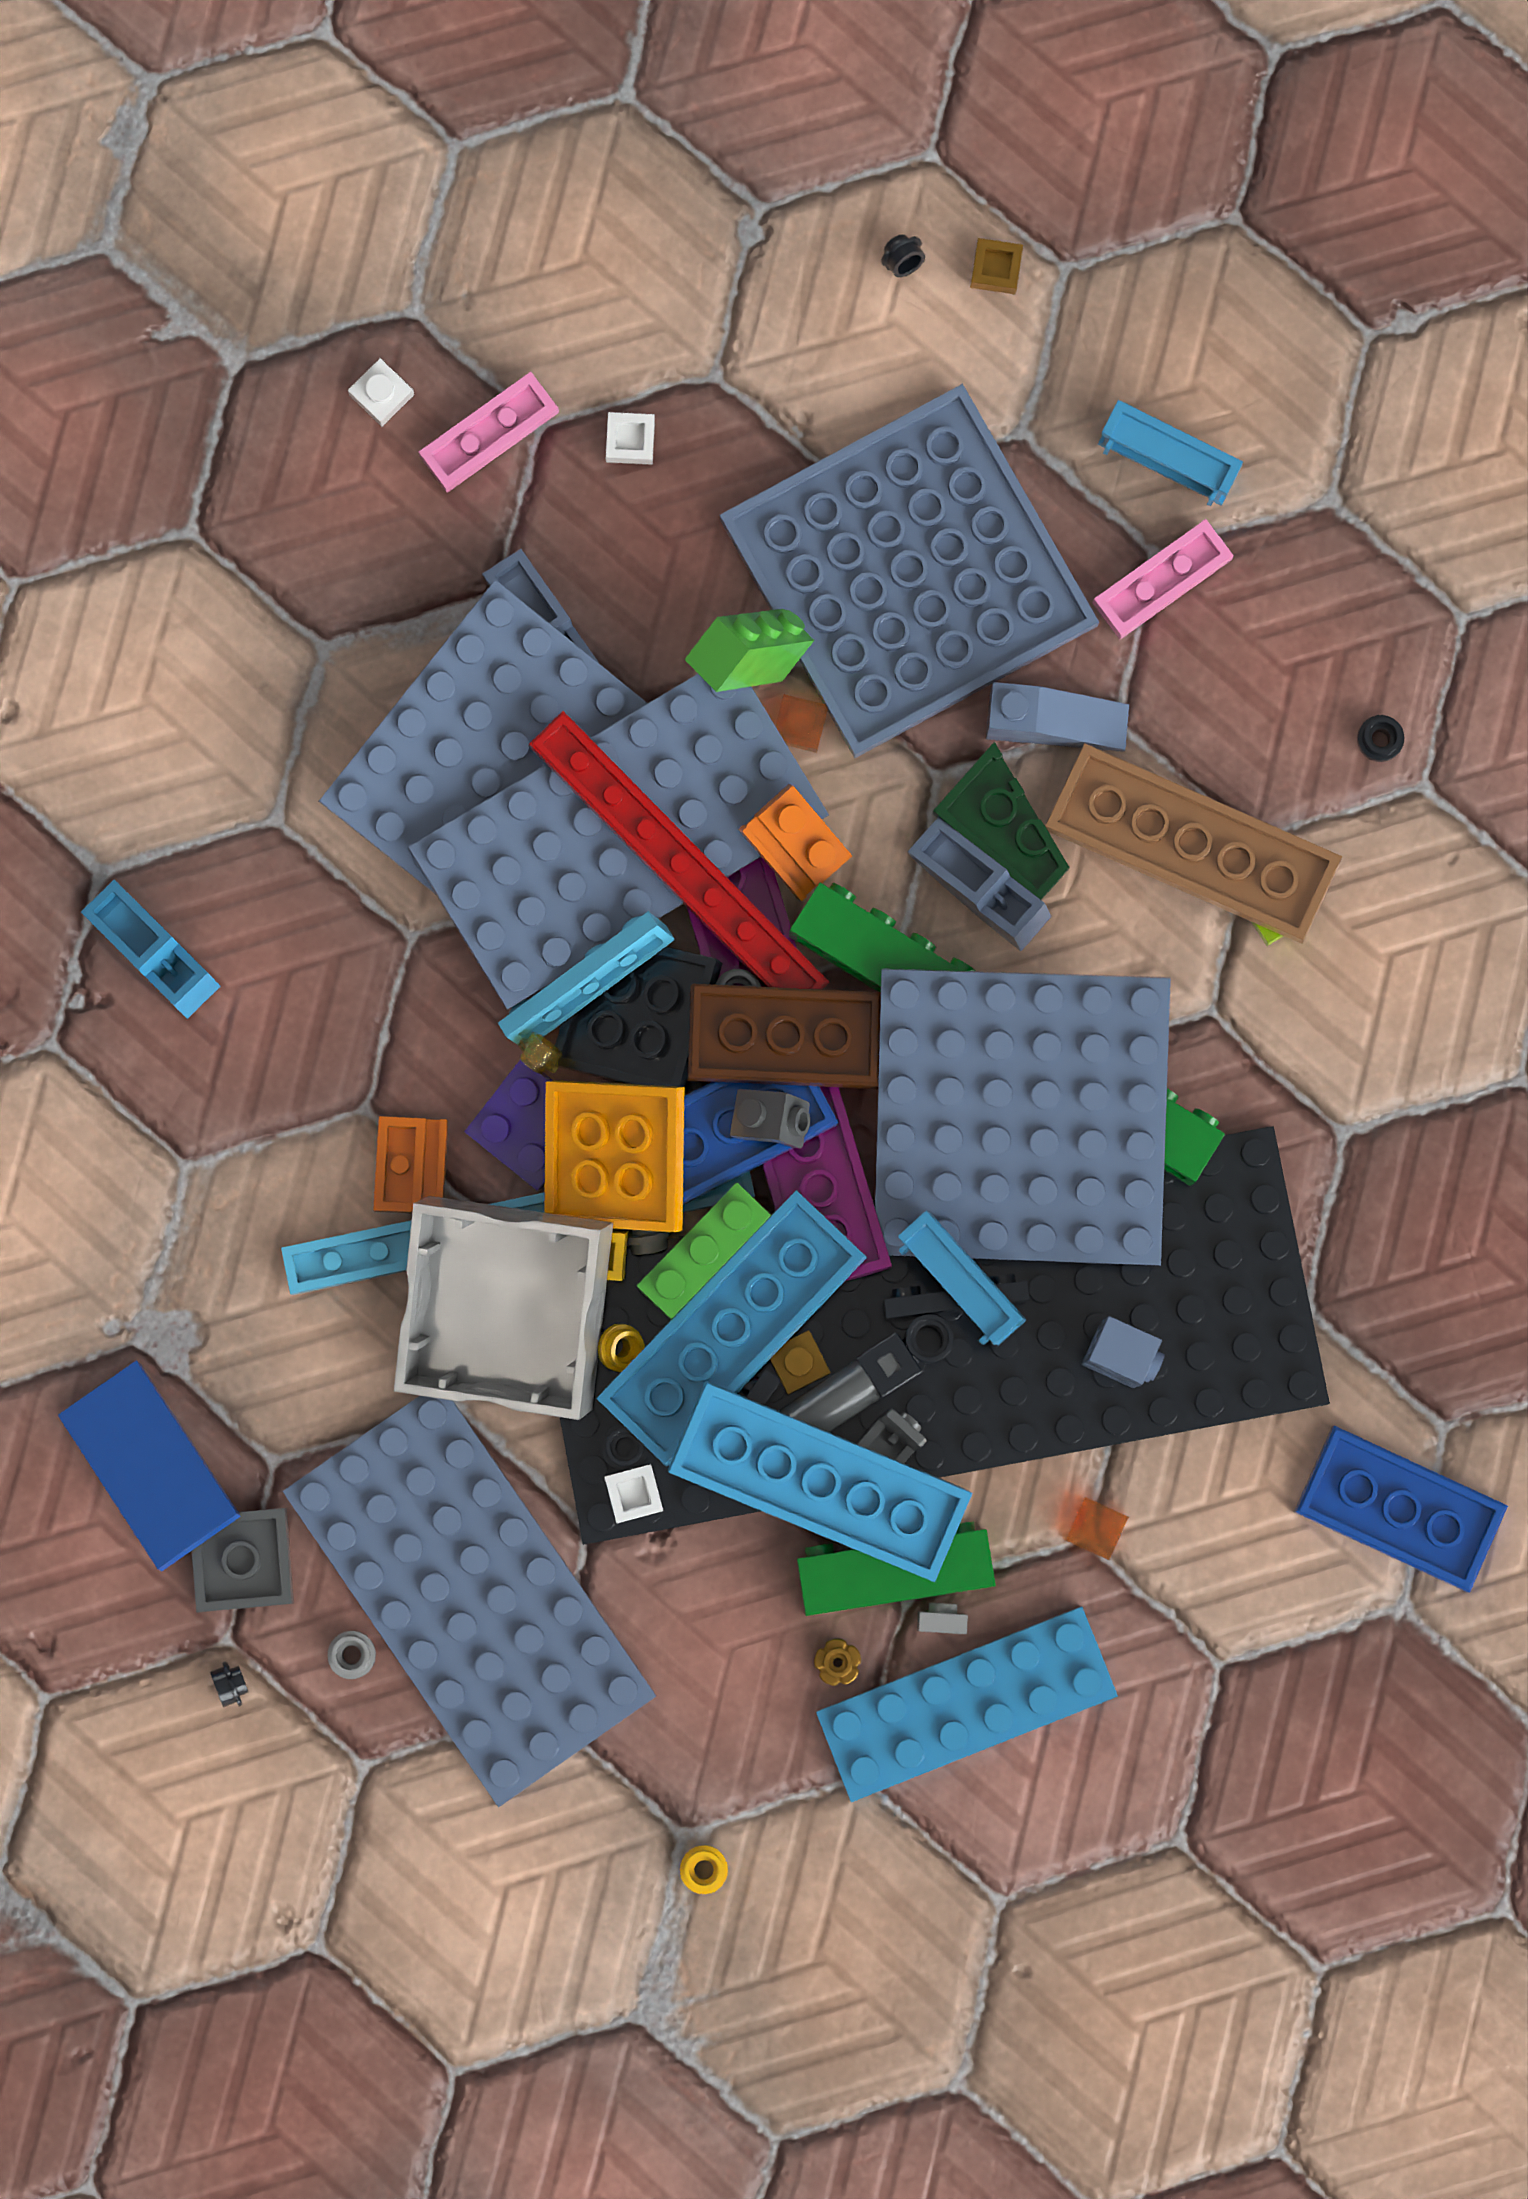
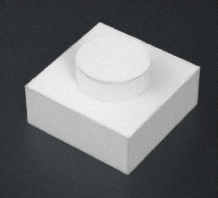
[348,358,414,427]
[606,412,655,465]
[605,1464,663,1523]

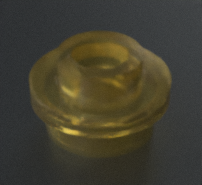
[517,1032,563,1074]

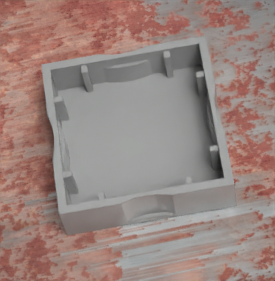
[394,1196,613,1420]

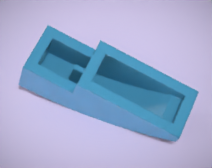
[81,879,221,1019]

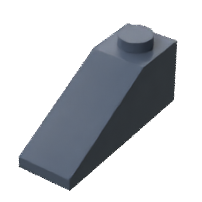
[986,682,1129,752]

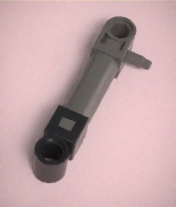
[778,1315,953,1432]

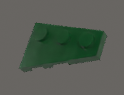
[932,741,1070,901]

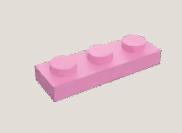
[419,372,559,493]
[1093,519,1234,639]

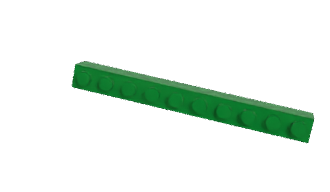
[789,882,1225,1186]

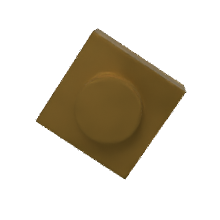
[970,238,1023,295]
[770,1330,831,1395]

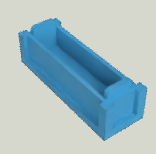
[1098,400,1243,506]
[898,1211,1026,1346]

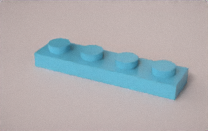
[498,911,675,1050]

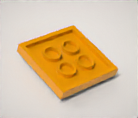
[544,1080,684,1232]

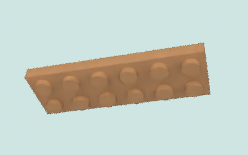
[1045,743,1342,944]

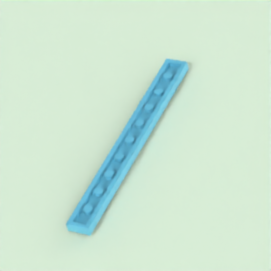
[281,1171,755,1295]

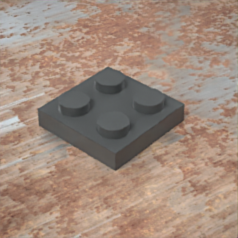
[192,1508,294,1613]

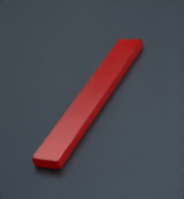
[528,711,829,990]

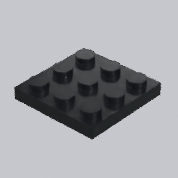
[550,947,723,1094]

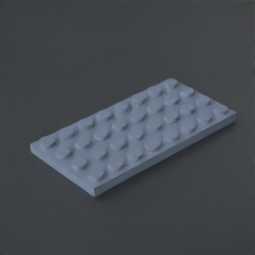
[408,674,829,1010]
[282,1396,657,1808]

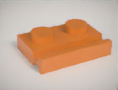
[738,784,852,901]
[373,1116,449,1214]

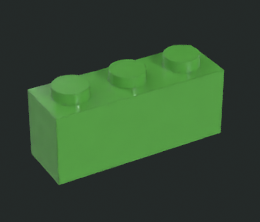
[684,609,814,692]
[637,1183,771,1321]

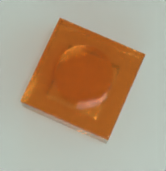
[775,694,828,753]
[1064,1497,1129,1560]

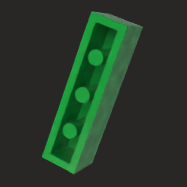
[797,1521,996,1616]

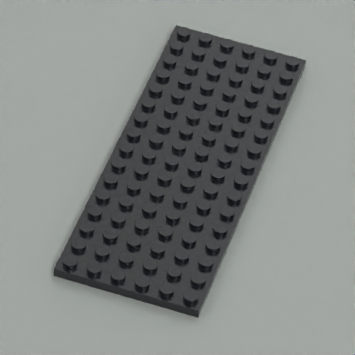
[560,1126,1330,1545]

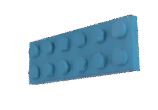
[596,1190,867,1466]
[667,1381,973,1582]
[816,1606,1118,1802]

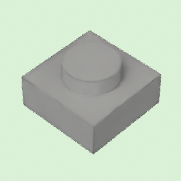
[917,1603,968,1634]

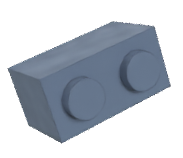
[1081,1316,1165,1388]

